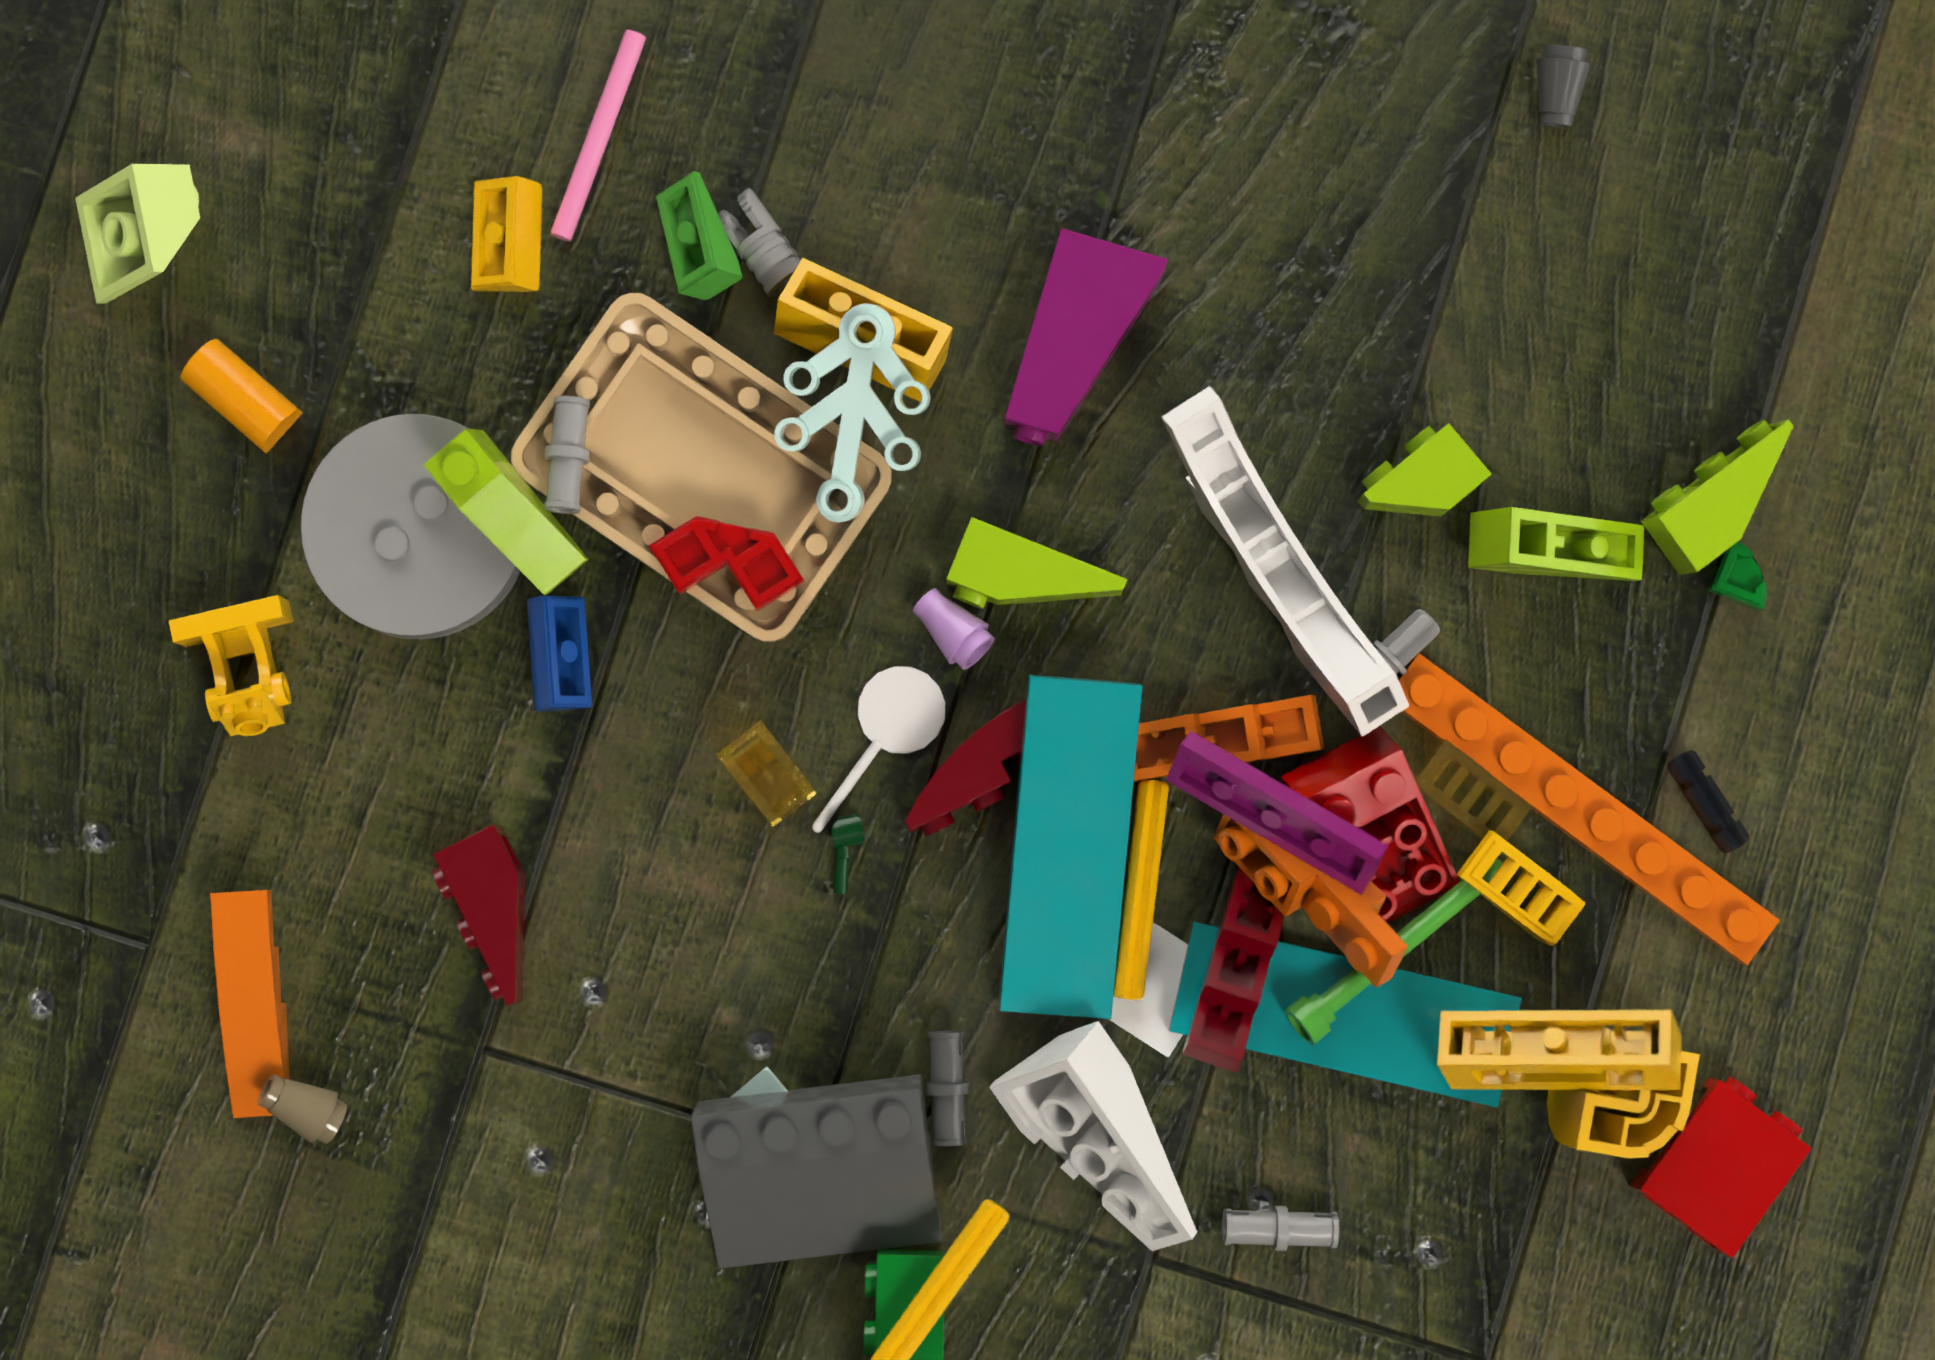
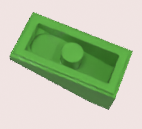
[656,171,743,300]

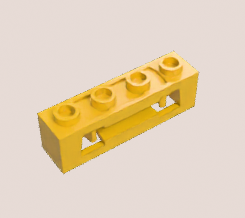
[1437,1010,1682,1090]

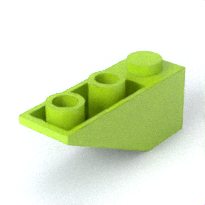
[1641,419,1794,575]

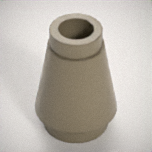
[257,1074,347,1144]

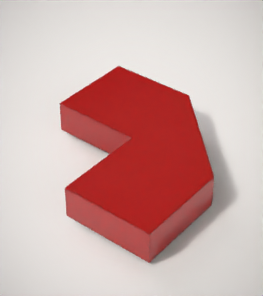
[649,516,805,612]

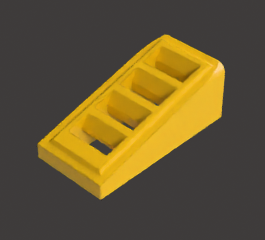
[1456,830,1585,946]

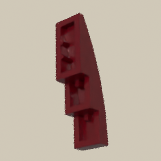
[1182,866,1284,1073]

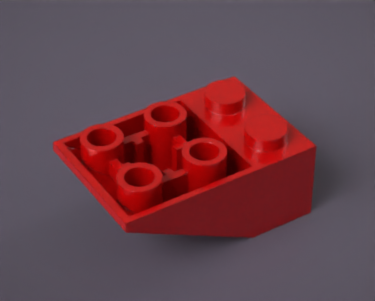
[1281,726,1460,923]

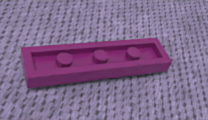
[1166,731,1388,895]

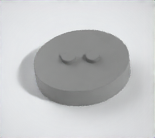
[301,414,521,639]

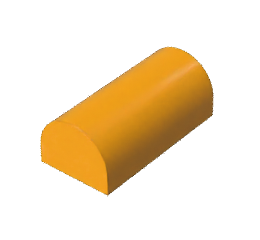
[180,339,303,454]

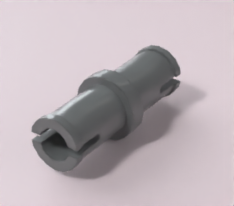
[925,1030,970,1146]

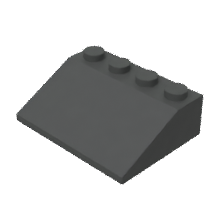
[691,1074,942,1269]

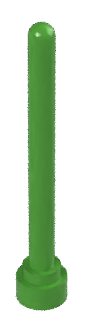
[1284,859,1503,1046]

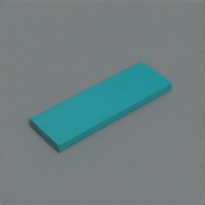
[998,675,1143,1019]
[1168,922,1522,1108]

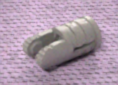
[718,188,801,297]

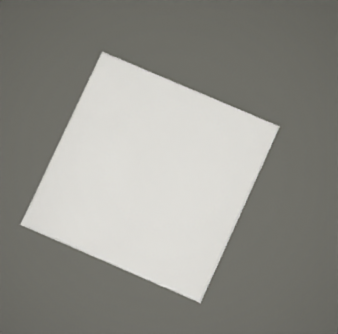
[1109,922,1188,1058]

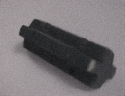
[1667,750,1749,853]

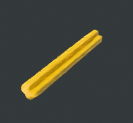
[1114,779,1169,1001]
[870,1199,1009,1360]

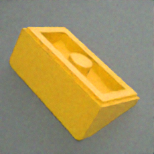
[471,176,542,292]

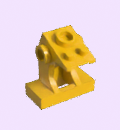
[169,595,294,736]

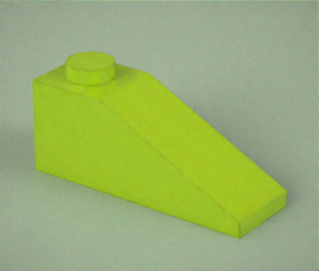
[423,428,589,595]
[1468,507,1644,581]
[946,517,1127,609]

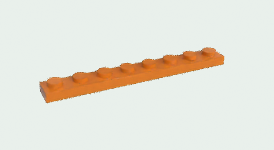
[1398,653,1780,965]

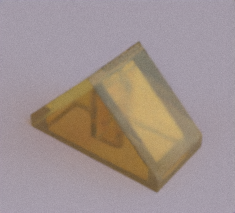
[716,720,817,827]

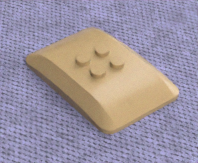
[511,293,892,642]

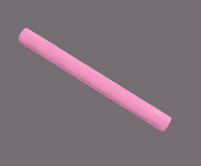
[550,30,646,242]

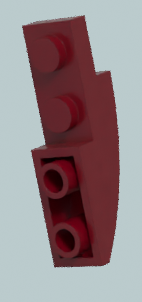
[905,699,1026,837]

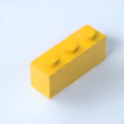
[774,258,953,402]

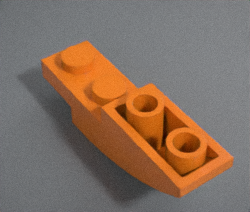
[1213,814,1408,988]

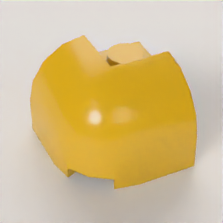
[1547,1050,1700,1158]

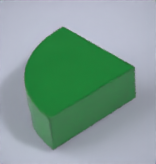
[1707,541,1767,611]

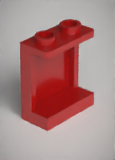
[1629,1076,1812,1258]

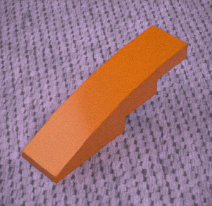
[1134,695,1325,782]
[210,890,290,1118]

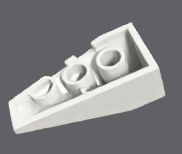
[989,1021,1197,1251]

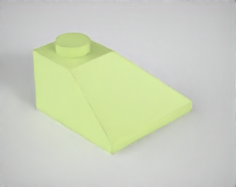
[75,164,200,304]

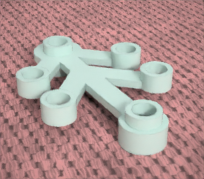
[774,304,930,522]

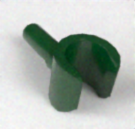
[832,814,865,894]

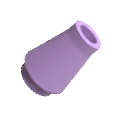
[913,588,995,670]

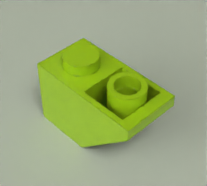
[1357,423,1492,517]

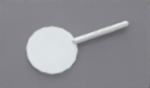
[812,666,945,833]

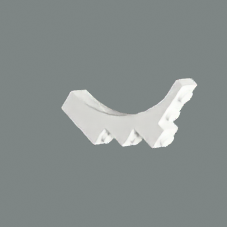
[1162,386,1409,737]

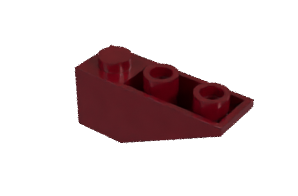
[432,824,526,1006]

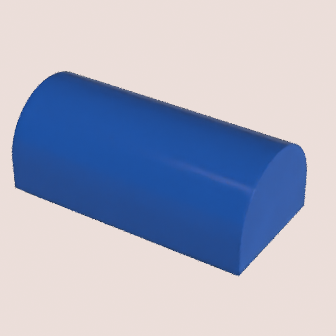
[526,596,592,712]

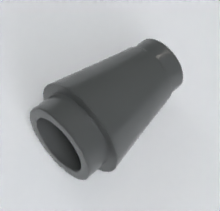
[1536,45,1591,128]

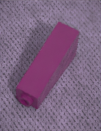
[1004,228,1168,446]

